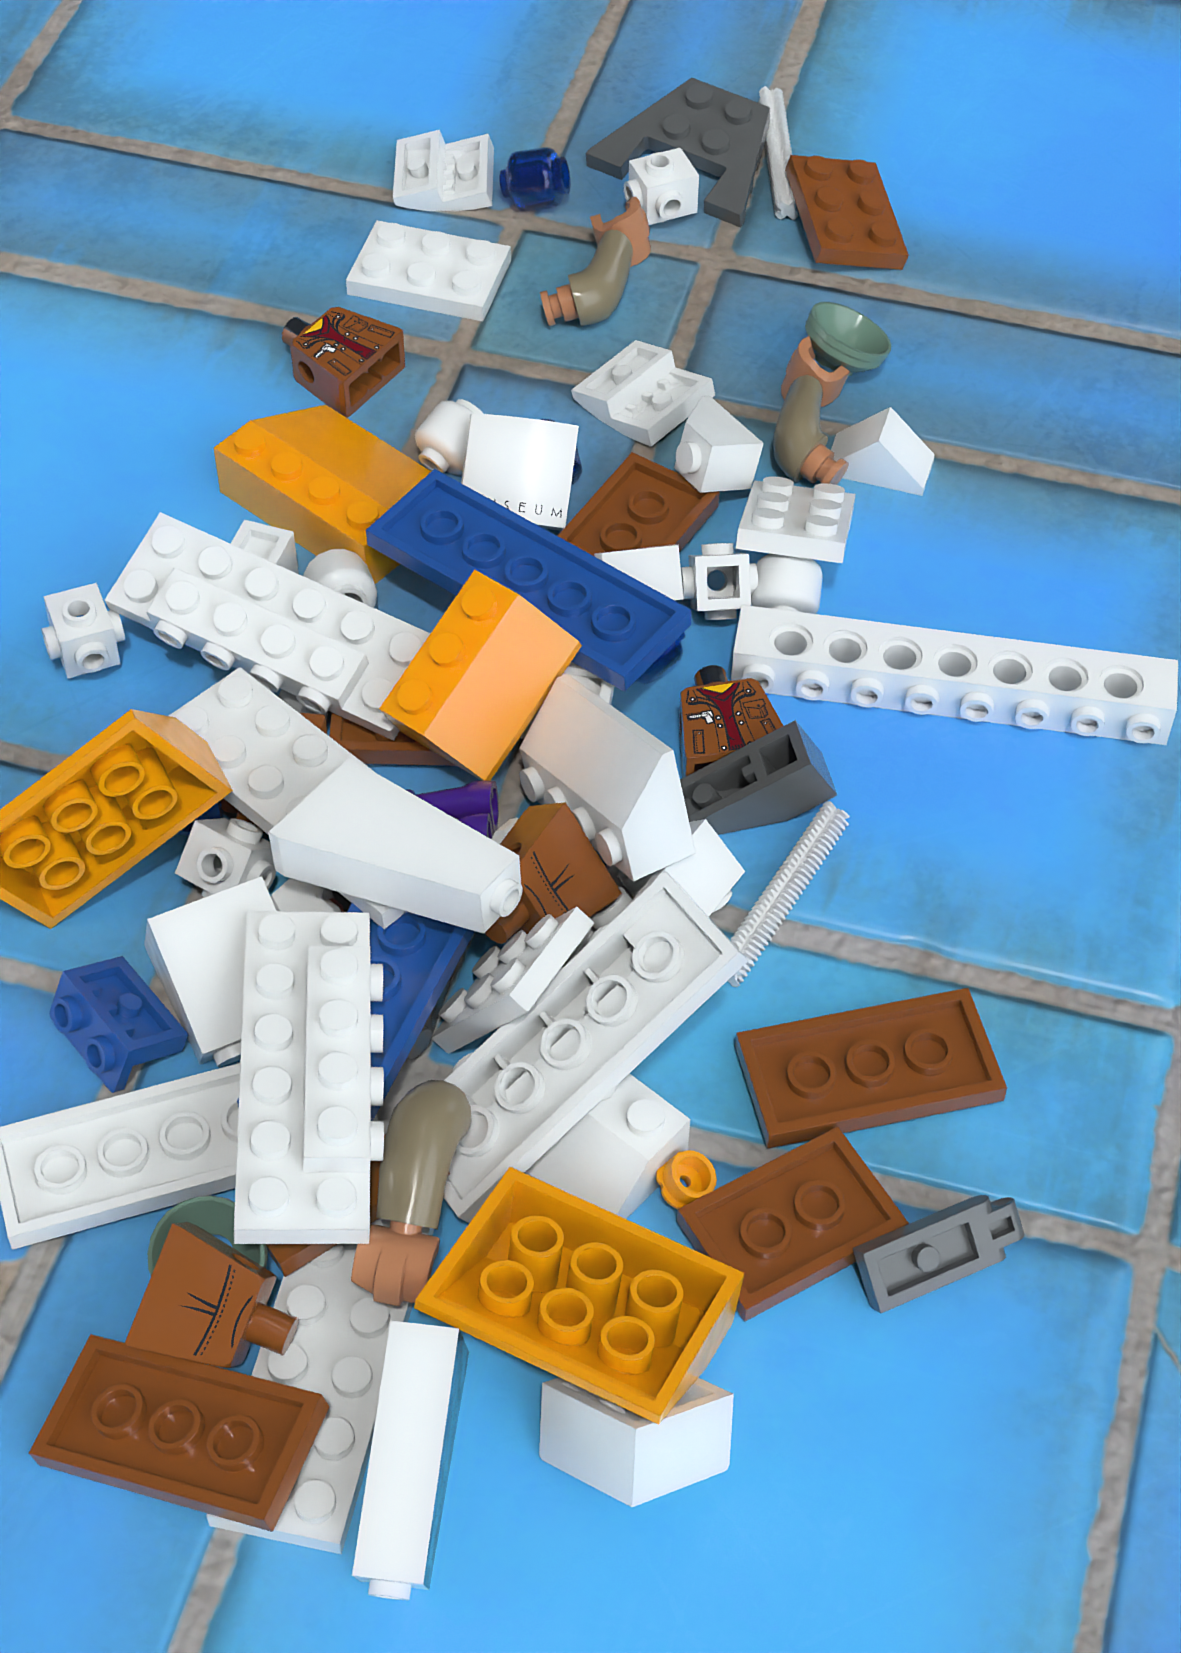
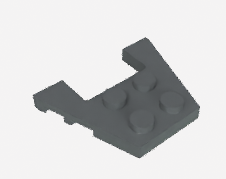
[586,77,770,228]

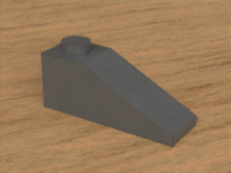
[680,720,837,835]

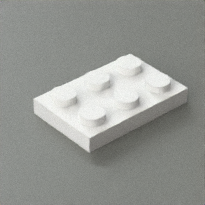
[346,220,511,322]
[736,477,856,563]
[431,906,594,1054]

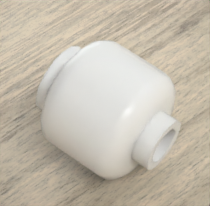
[415,399,483,476]
[303,549,377,608]
[751,553,823,614]

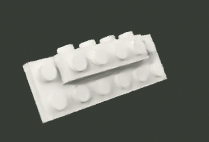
[105,512,430,741]
[443,870,748,1223]
[234,911,384,1244]

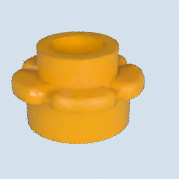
[656,1150,717,1209]

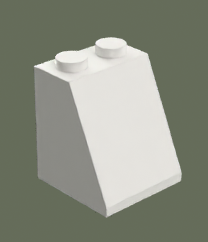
[144,876,276,1067]

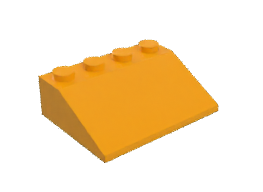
[213,405,431,584]
[0,709,233,929]
[414,1167,744,1425]

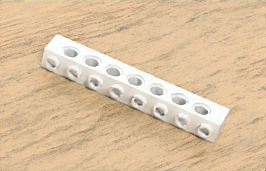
[731,605,1178,745]

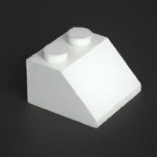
[524,1073,690,1219]

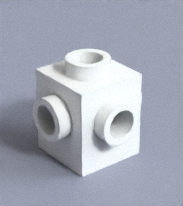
[624,148,699,225]
[681,543,758,620]
[41,582,125,679]
[175,818,276,898]

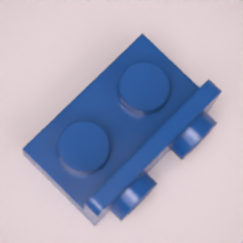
[49,956,189,1093]

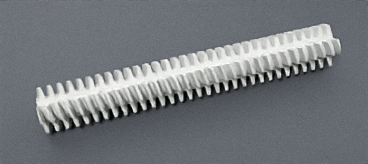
[758,86,799,220]
[728,801,850,987]

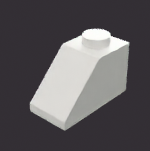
[674,396,764,493]

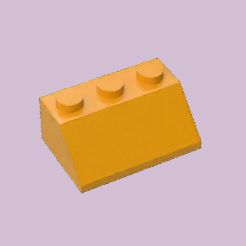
[379,569,582,781]

